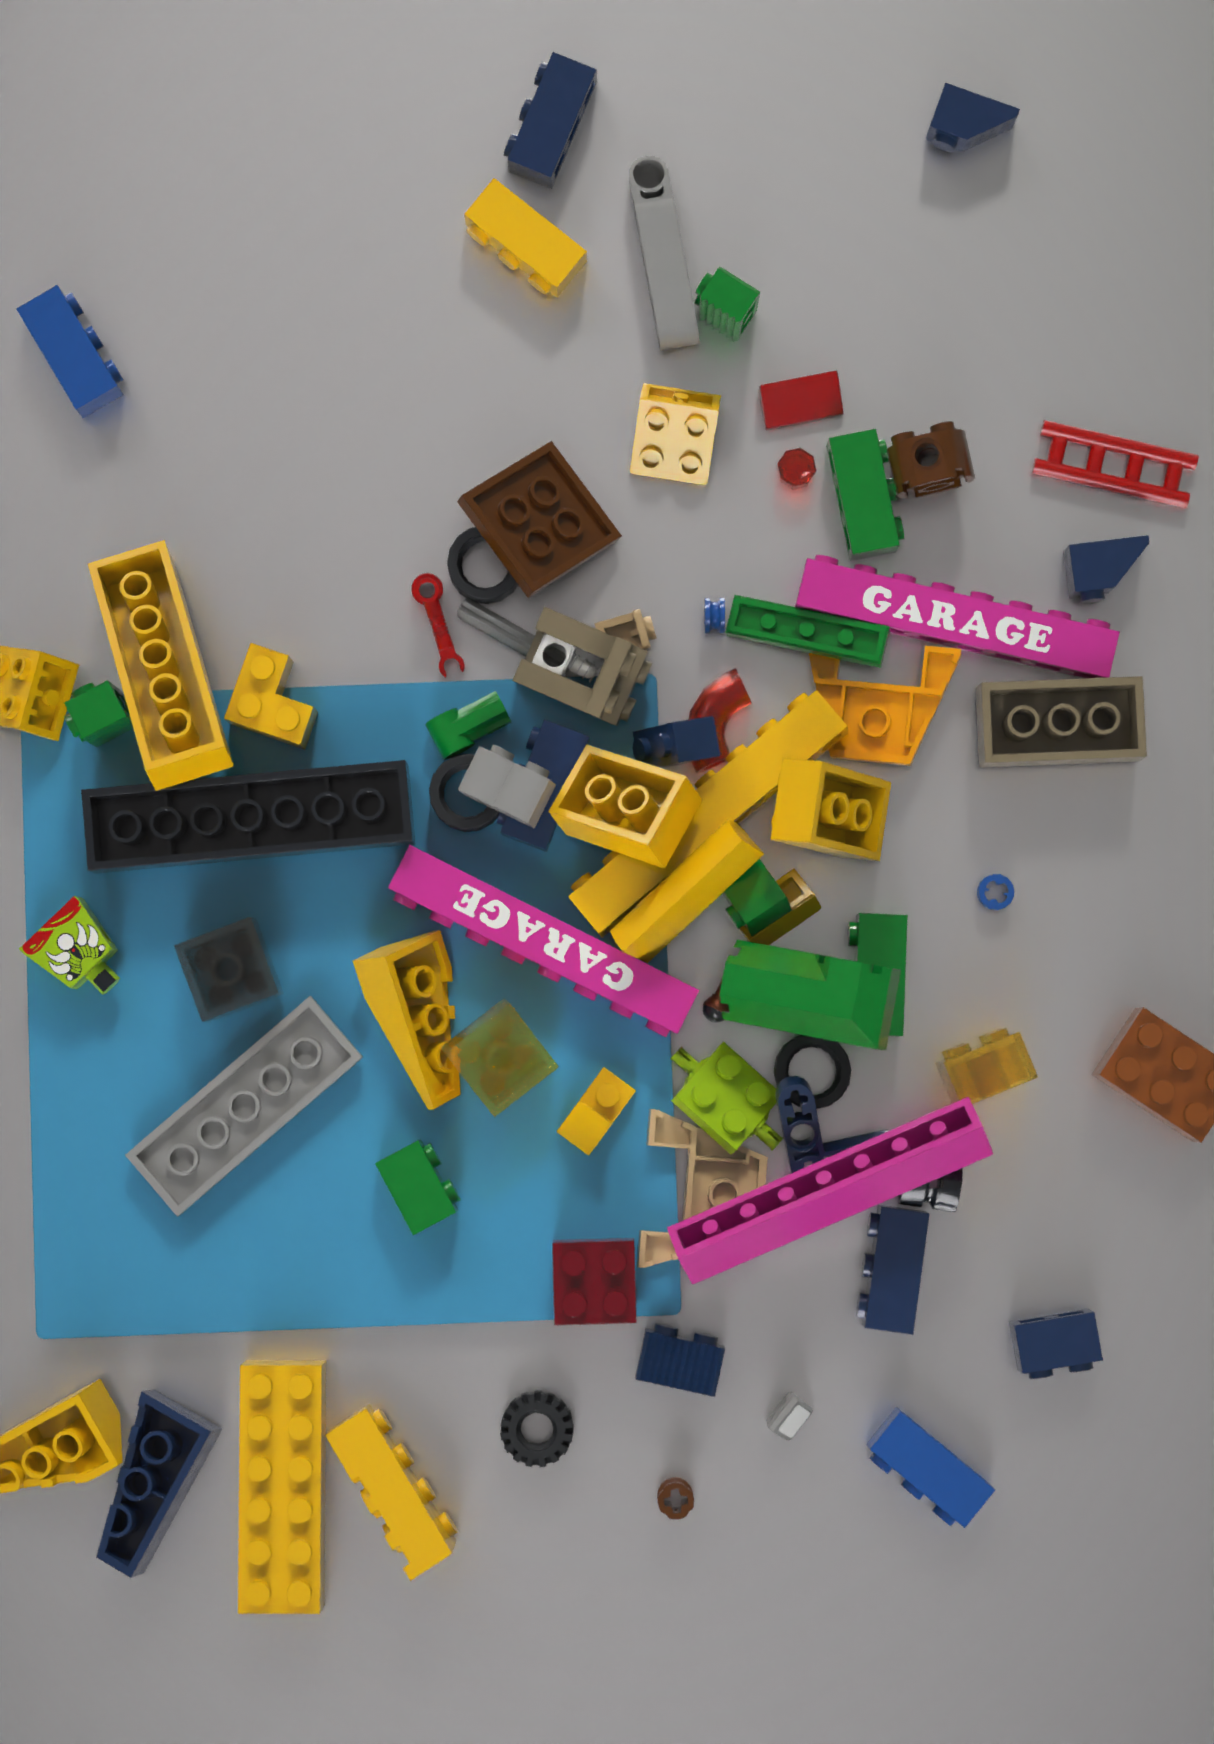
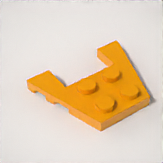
[809,646,962,766]

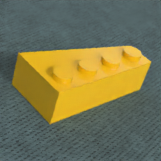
[325,1404,458,1581]

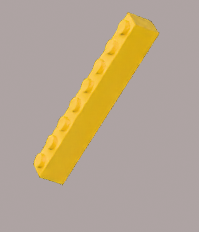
[568,690,848,938]

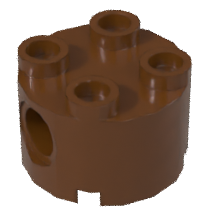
[887,421,975,499]

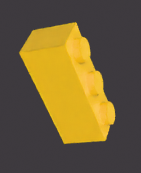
[464,178,587,298]

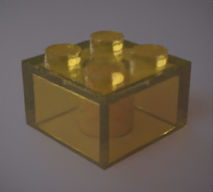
[440,998,559,1117]
[935,1028,1038,1104]

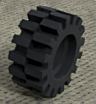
[500,1390,574,1468]

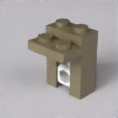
[512,606,653,726]

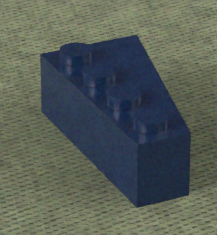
[96,1389,222,1578]

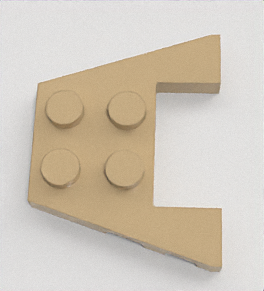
[637,1109,768,1268]

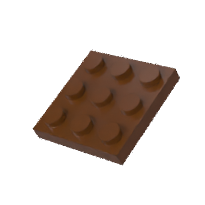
[457,441,622,598]

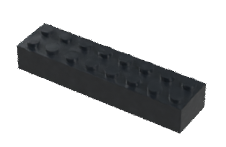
[81,760,416,874]

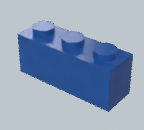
[16,285,124,418]
[866,1407,995,1528]

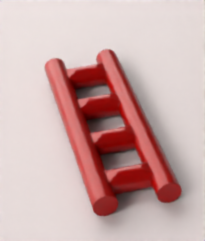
[1032,420,1199,508]

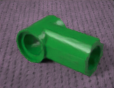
[425,691,512,760]

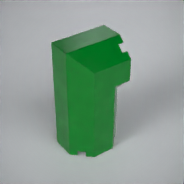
[720,940,901,1050]

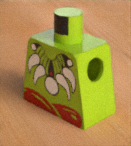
[19,895,120,995]

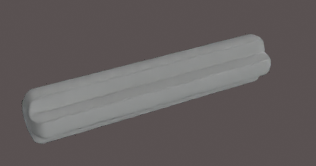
[457,598,566,667]

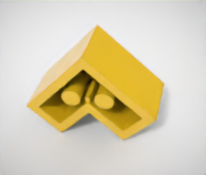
[224,643,318,750]

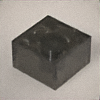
[174,917,284,1023]

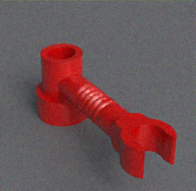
[411,573,465,678]

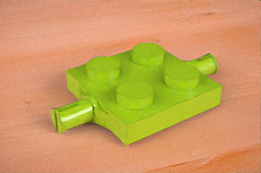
[670,1041,783,1155]

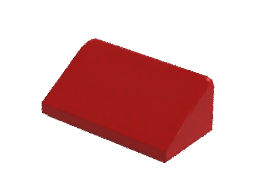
[758,371,844,430]

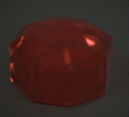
[777,448,816,489]

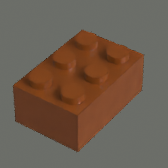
[1091,1007,1214,1143]

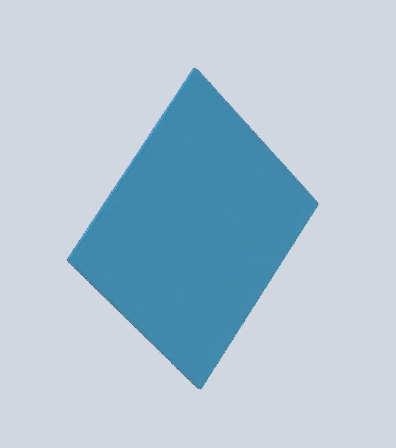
[21,674,681,1339]

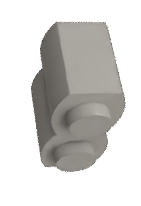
[457,745,556,829]

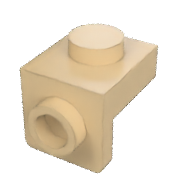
[594,609,657,651]

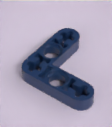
[775,1076,890,1173]

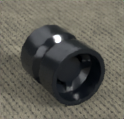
[898,1168,963,1212]

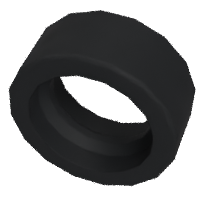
[447,527,518,604]
[429,754,500,832]
[773,1035,852,1109]

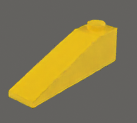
[353,930,461,1110]
[0,1379,123,1493]

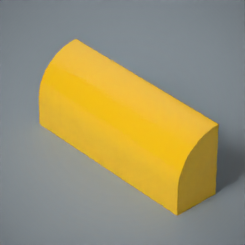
[610,819,764,963]

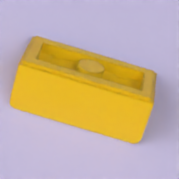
[739,868,821,945]

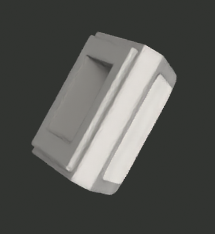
[766,1392,813,1440]

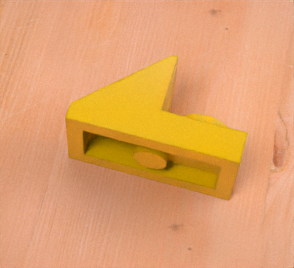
[557,1067,636,1156]

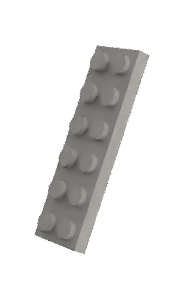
[125,996,364,1217]

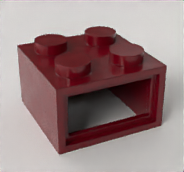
[552,1238,636,1325]

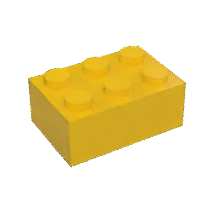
[548,744,702,868]
[771,759,891,861]

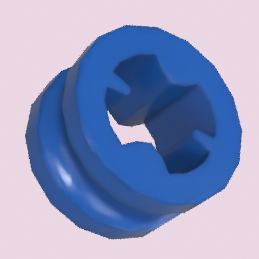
[704,598,725,634]
[977,874,1014,910]

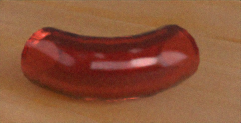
[688,668,752,773]

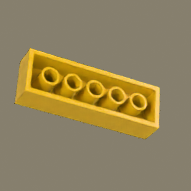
[88,540,234,791]
[238,1360,326,1614]

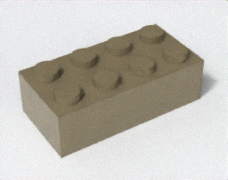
[975,676,1147,768]

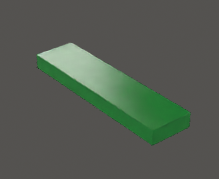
[725,595,890,668]

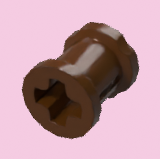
[657,1477,694,1520]

